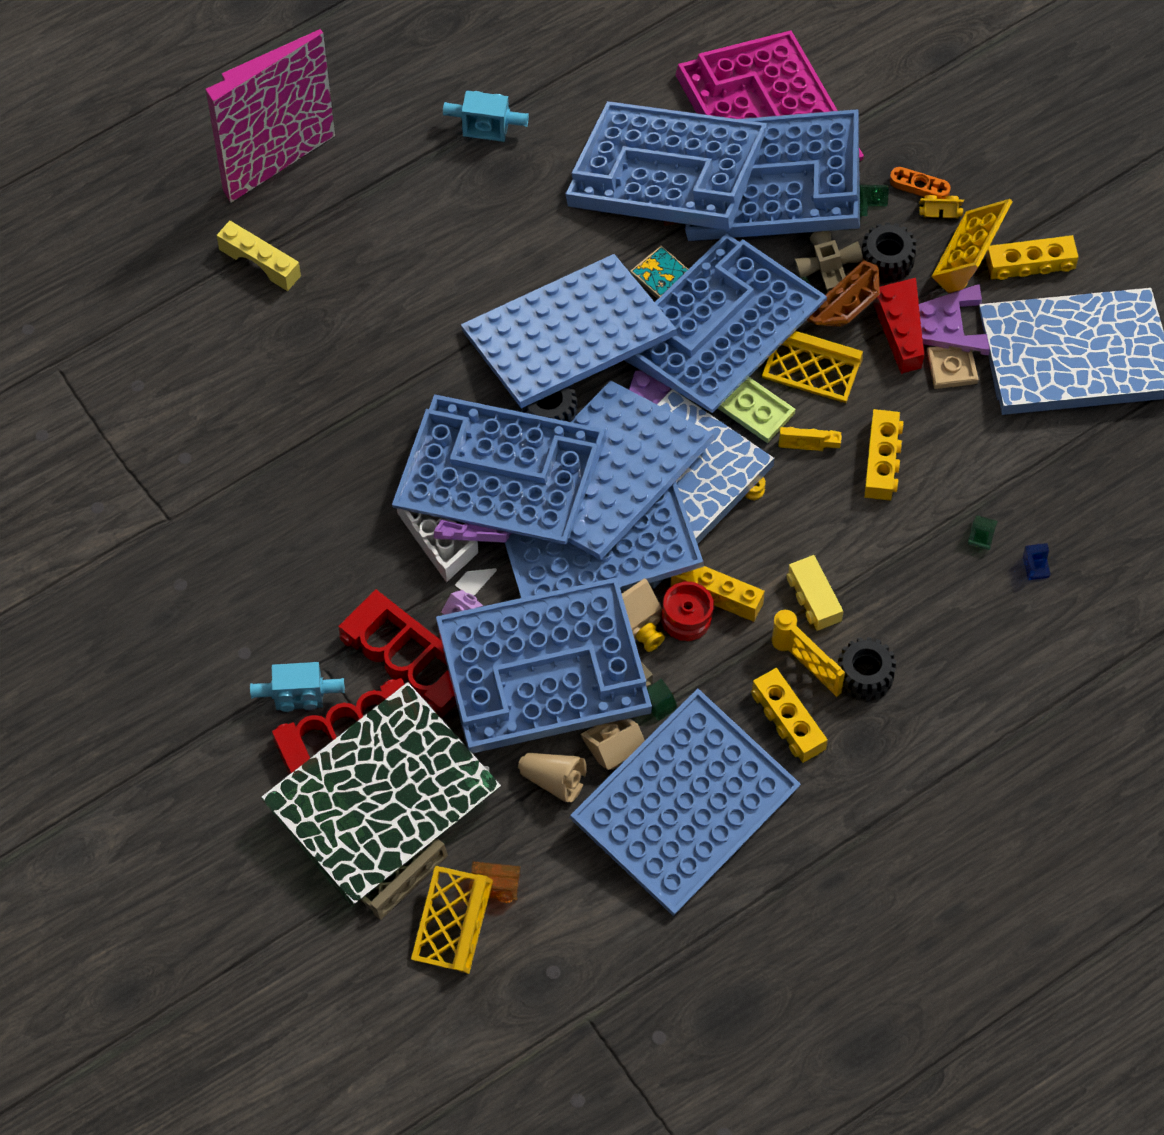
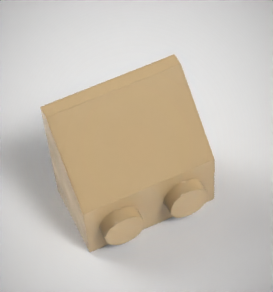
[622,578,662,639]
[580,718,645,770]

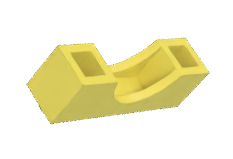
[217,221,301,291]

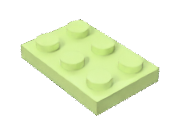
[718,377,796,443]

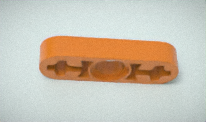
[890,167,951,199]

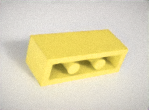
[786,555,843,631]

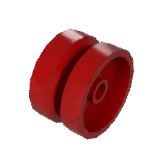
[661,581,714,641]

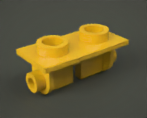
[919,195,964,219]

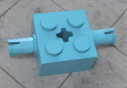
[443,91,529,142]
[250,662,345,712]

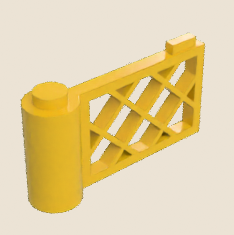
[772,610,845,697]

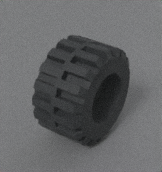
[861,222,917,282]
[521,385,578,422]
[838,637,896,701]

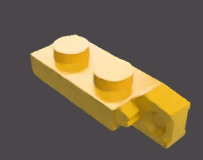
[778,427,842,451]

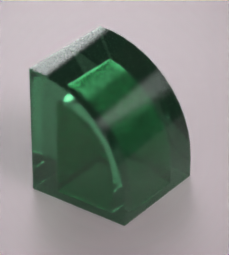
[968,515,998,550]
[647,678,677,721]

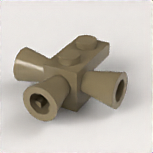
[794,231,863,293]

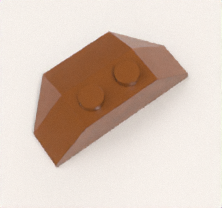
[807,260,880,327]

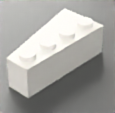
[397,509,478,582]

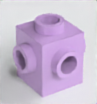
[441,590,483,615]

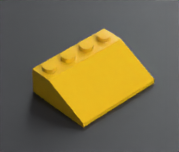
[931,199,1013,293]

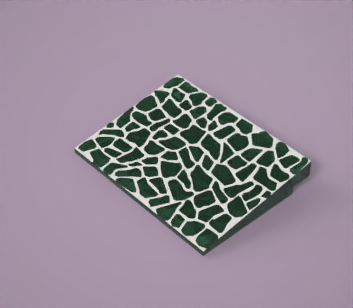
[261,682,501,907]

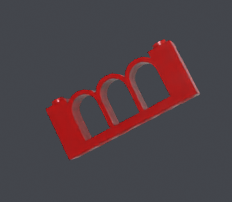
[338,589,456,718]
[272,678,425,787]

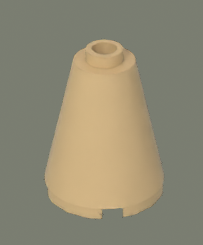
[518,753,587,802]

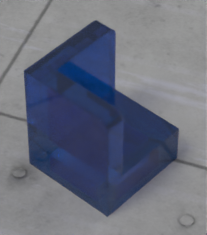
[1022,543,1051,580]

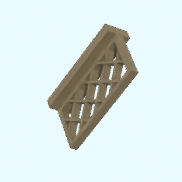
[339,816,448,920]

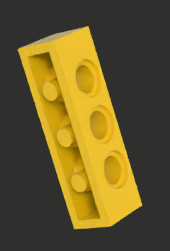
[986,235,1078,280]
[864,409,904,500]
[671,566,765,622]
[751,668,828,763]

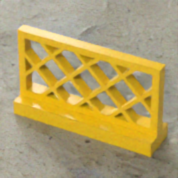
[762,331,863,403]
[411,866,493,974]

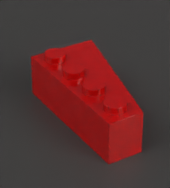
[873,278,924,374]

